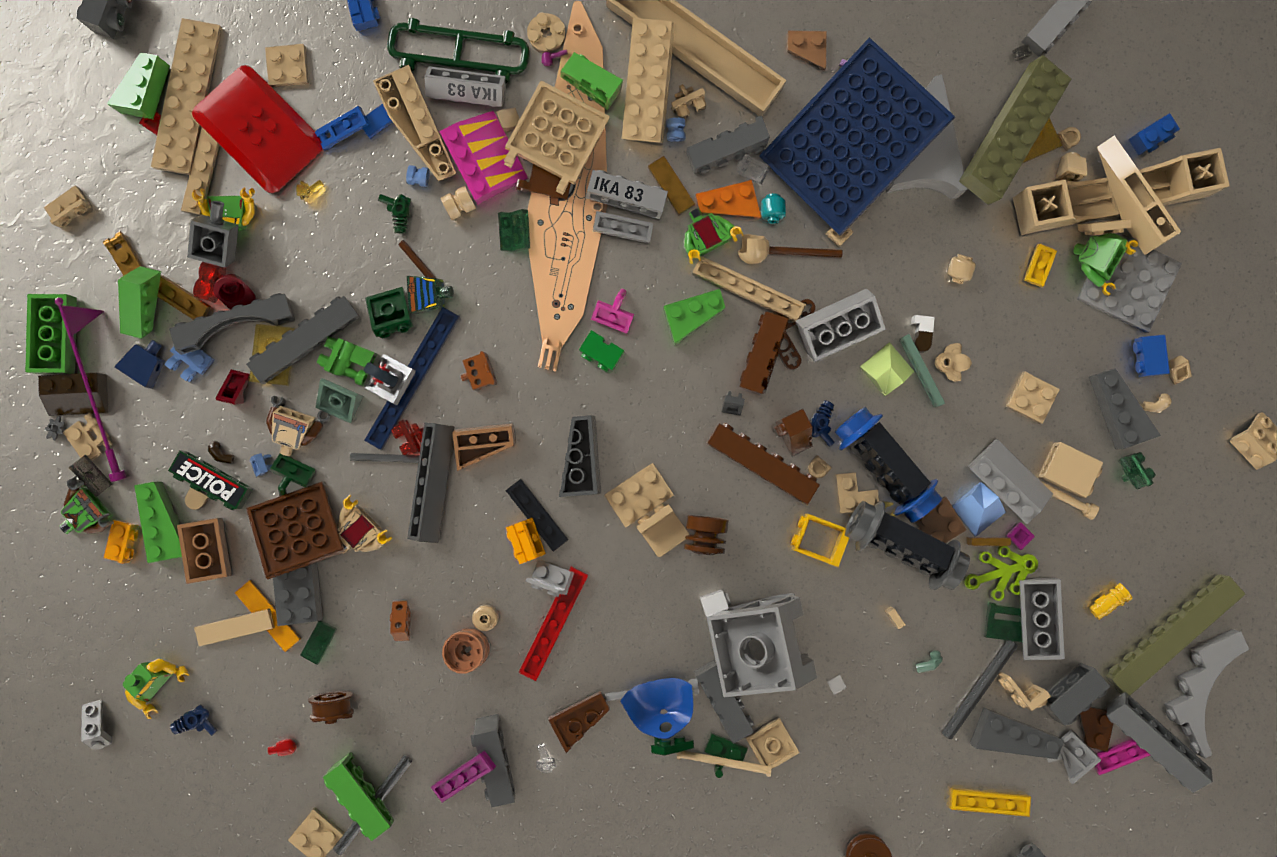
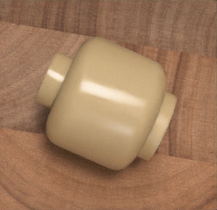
[947,254,976,284]
[472,604,499,631]

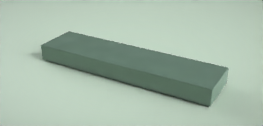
[899,334,945,407]

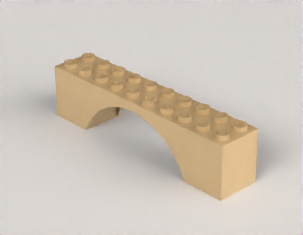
[1013,148,1230,235]

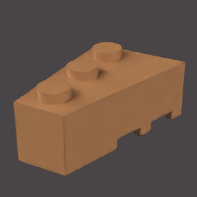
[452,423,515,471]

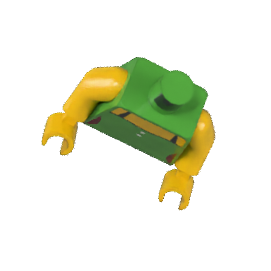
[192,187,255,230]
[123,659,189,719]

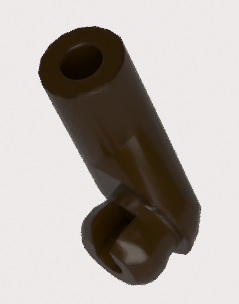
[208,441,235,464]

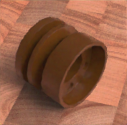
[684,515,729,555]

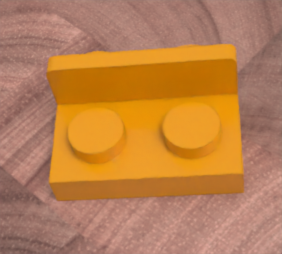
[103,520,139,564]

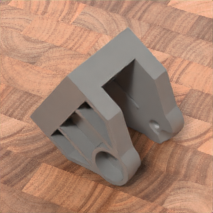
[707,593,817,697]

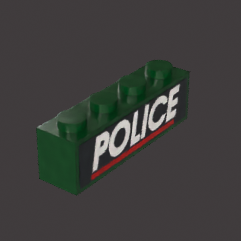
[168,450,254,511]

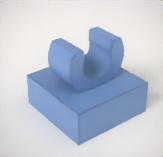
[249,453,272,477]

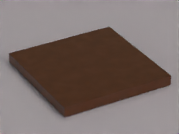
[246,482,345,580]

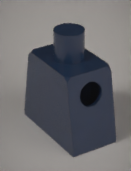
[114,339,165,389]

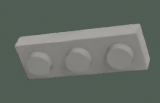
[593,211,653,243]

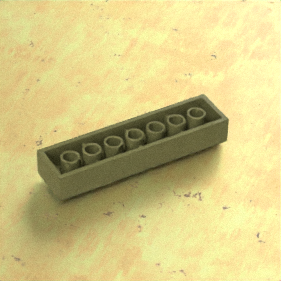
[959,55,1072,205]

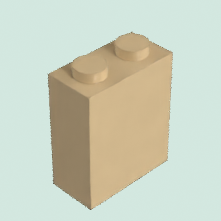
[1038,442,1103,498]

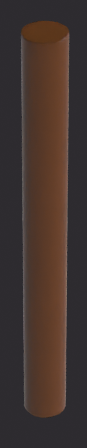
[769,246,843,258]

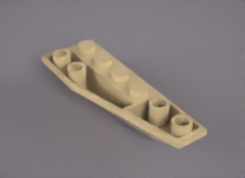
[373,65,457,181]
[1097,136,1181,255]

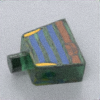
[407,276,454,314]

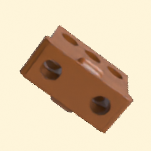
[461,351,497,390]
[390,601,411,641]

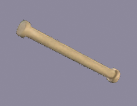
[677,751,772,777]

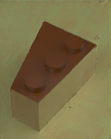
[774,409,813,457]

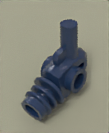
[810,400,835,447]
[170,705,218,736]

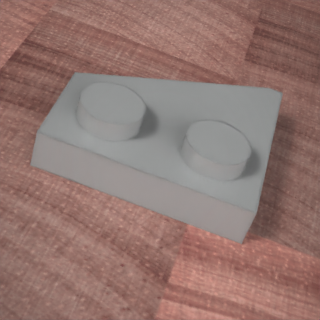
[1060,729,1101,785]

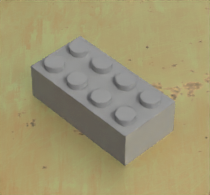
[796,289,886,362]

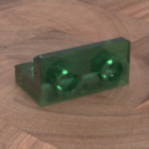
[498,209,530,252]

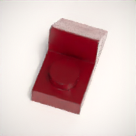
[216,369,250,405]

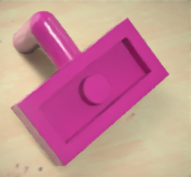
[591,289,634,334]

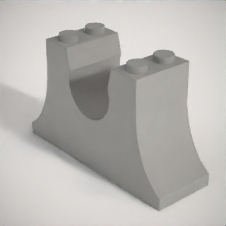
[886,75,968,199]

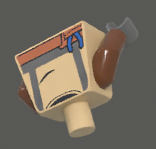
[266,396,330,456]

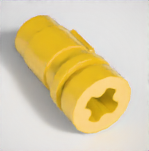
[1089,583,1133,620]

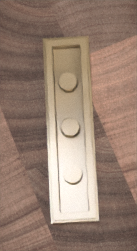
[194,608,275,646]

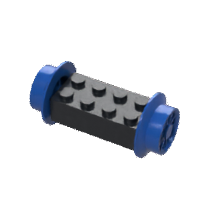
[835,407,942,523]

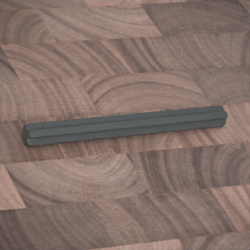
[942,640,1018,739]
[333,756,412,855]

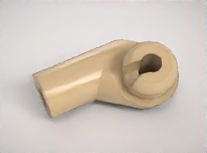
[1142,393,1172,413]

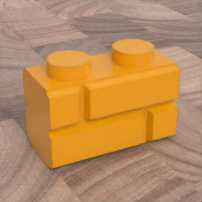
[506,518,546,564]

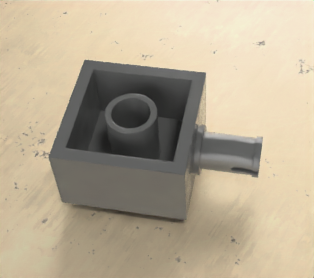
[187,201,239,268]

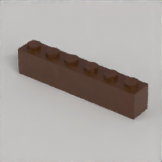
[706,422,820,505]

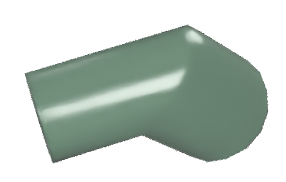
[916,651,943,673]

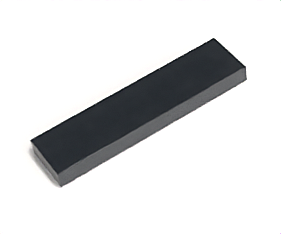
[505,479,569,552]

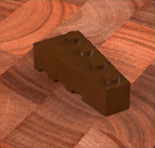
[739,311,789,394]

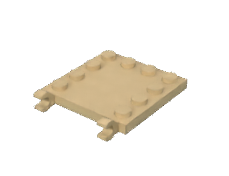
[504,81,610,195]

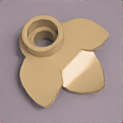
[935,343,972,382]

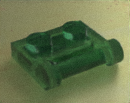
[984,602,1022,642]

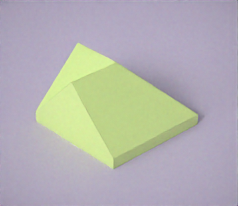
[860,342,914,396]

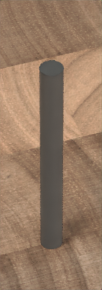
[350,453,419,463]

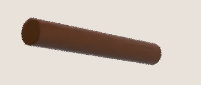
[398,240,438,289]

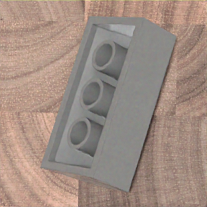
[968,439,1053,524]
[1019,578,1065,660]

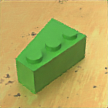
[663,289,725,346]

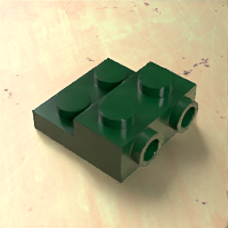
[365,287,414,338]

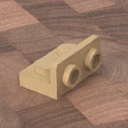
[43,185,92,228]

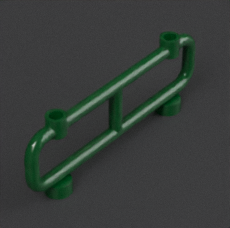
[387,18,529,84]

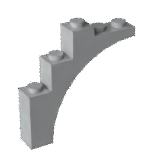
[1165,629,1249,758]

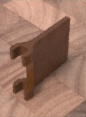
[516,158,571,200]

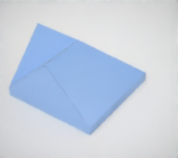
[952,482,1006,537]

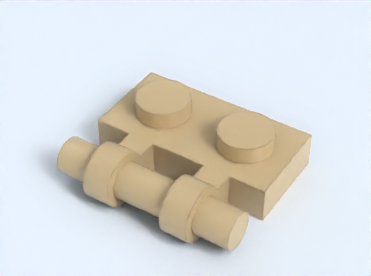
[63,413,113,464]

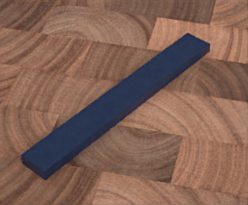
[364,307,460,450]

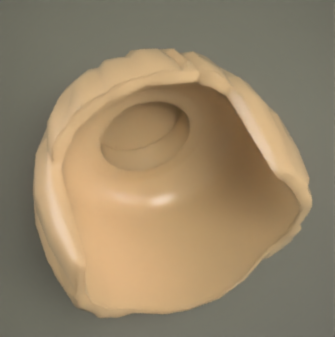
[738,234,770,264]

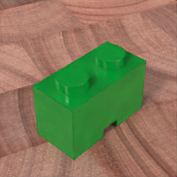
[579,330,624,372]

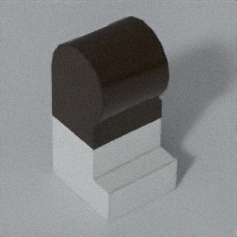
[911,315,935,353]

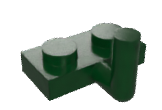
[270,453,315,496]
[651,726,694,756]
[704,732,748,778]

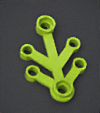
[963,546,1038,601]

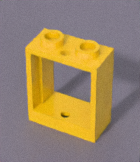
[790,513,849,567]

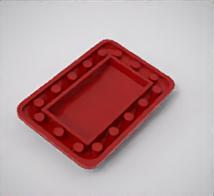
[192,65,323,193]

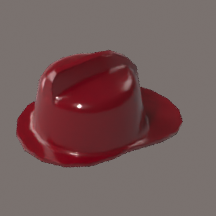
[213,273,256,310]

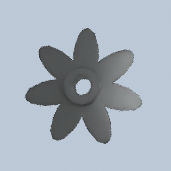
[45,416,65,441]

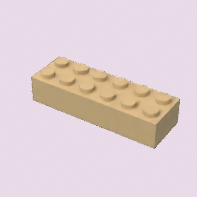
[622,18,675,143]

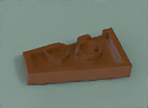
[548,691,610,753]

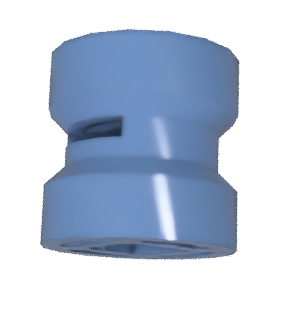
[666,118,686,142]
[406,165,430,187]

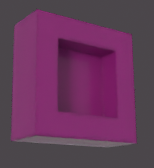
[1006,522,1035,550]

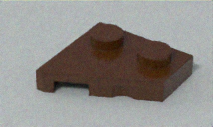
[1079,707,1114,752]

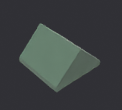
[315,378,363,423]

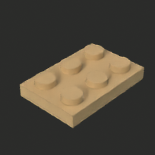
[604,463,674,527]

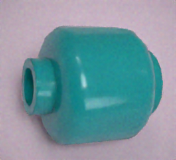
[761,193,786,224]

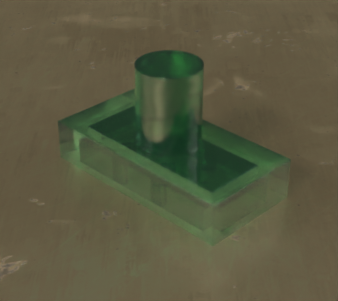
[300,620,337,665]

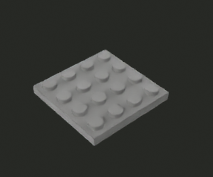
[1077,233,1182,333]

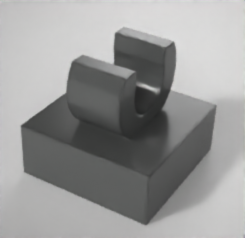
[722,391,745,416]

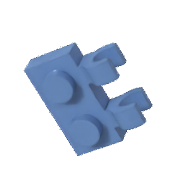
[165,346,214,382]

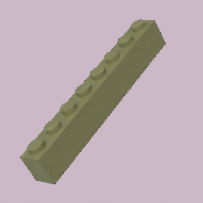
[1105,575,1246,696]

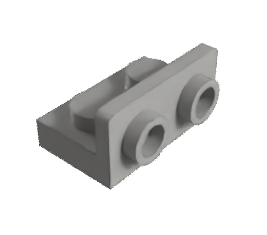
[526,560,574,597]

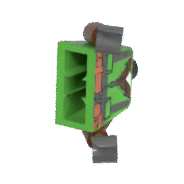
[59,476,114,534]

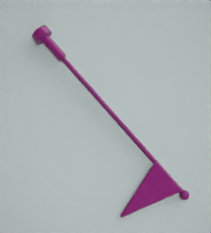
[55,298,127,482]

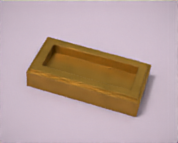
[967,537,1011,546]

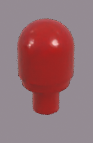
[268,739,296,756]

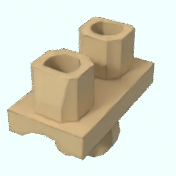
[671,84,706,119]

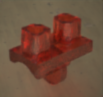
[391,419,423,455]

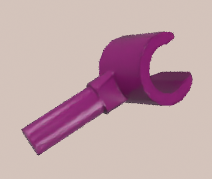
[542,49,568,66]

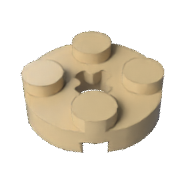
[527,13,566,53]

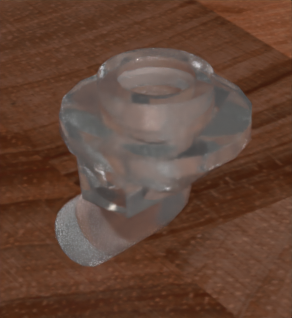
[536,744,556,773]

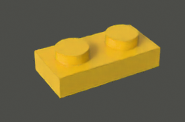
[1023,244,1057,287]

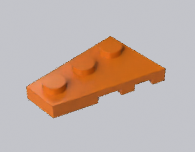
[695,180,761,219]

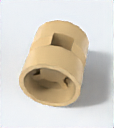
[441,186,476,220]

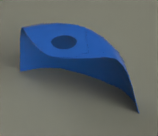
[620,678,693,739]

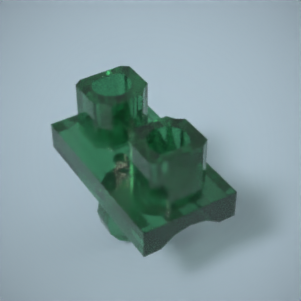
[1119,452,1156,489]

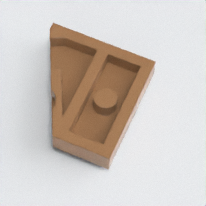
[787,31,827,70]

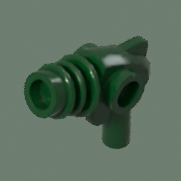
[378,194,411,234]

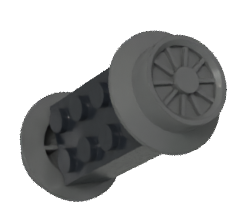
[845,501,970,590]

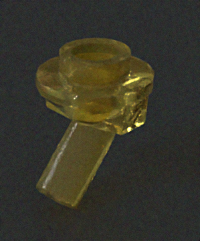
[296,180,324,200]

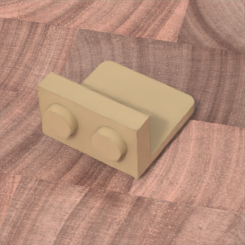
[1230,412,1277,470]
[636,503,689,557]
[998,672,1051,711]

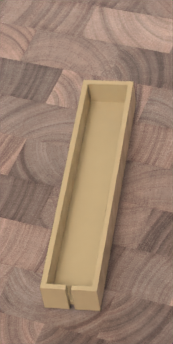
[606,0,786,117]

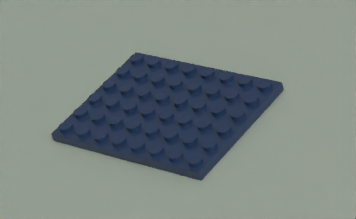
[759,37,955,236]

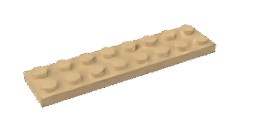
[151,18,222,175]

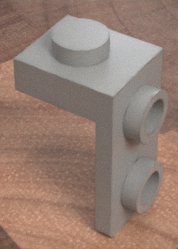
[81,700,112,750]

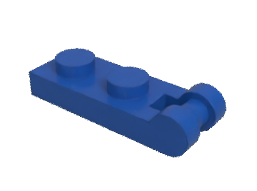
[315,106,370,150]

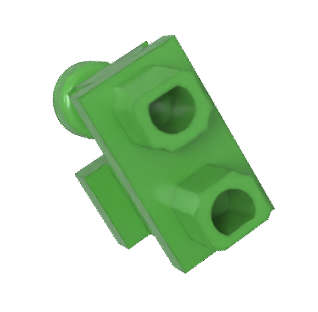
[316,337,378,386]

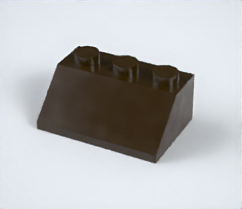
[38,373,108,416]

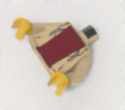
[338,495,392,554]

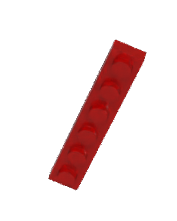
[519,566,588,681]

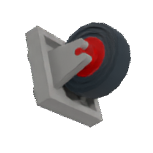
[363,354,416,405]

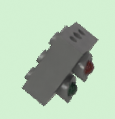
[76,0,132,39]

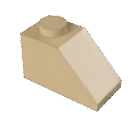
[1055,152,1087,182]

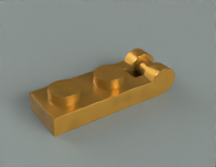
[103,231,143,276]

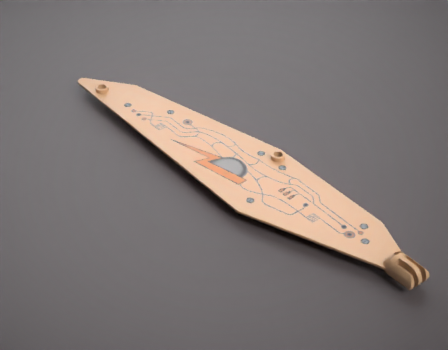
[525,1,607,371]

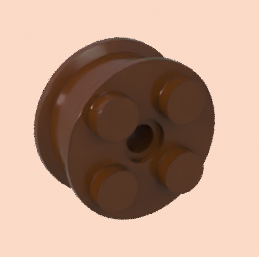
[308,691,354,724]

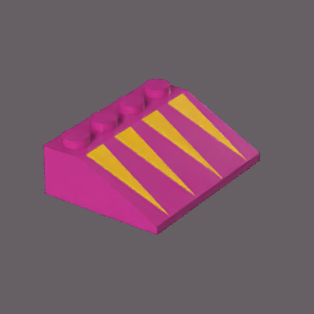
[439,111,529,205]

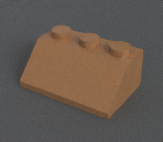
[177,518,232,584]

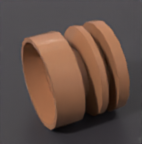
[442,628,490,674]

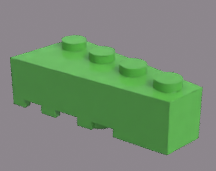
[134,482,182,563]
[323,752,394,841]

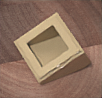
[497,108,520,132]
[1168,356,1192,384]

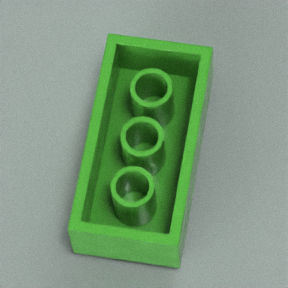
[25,294,77,374]

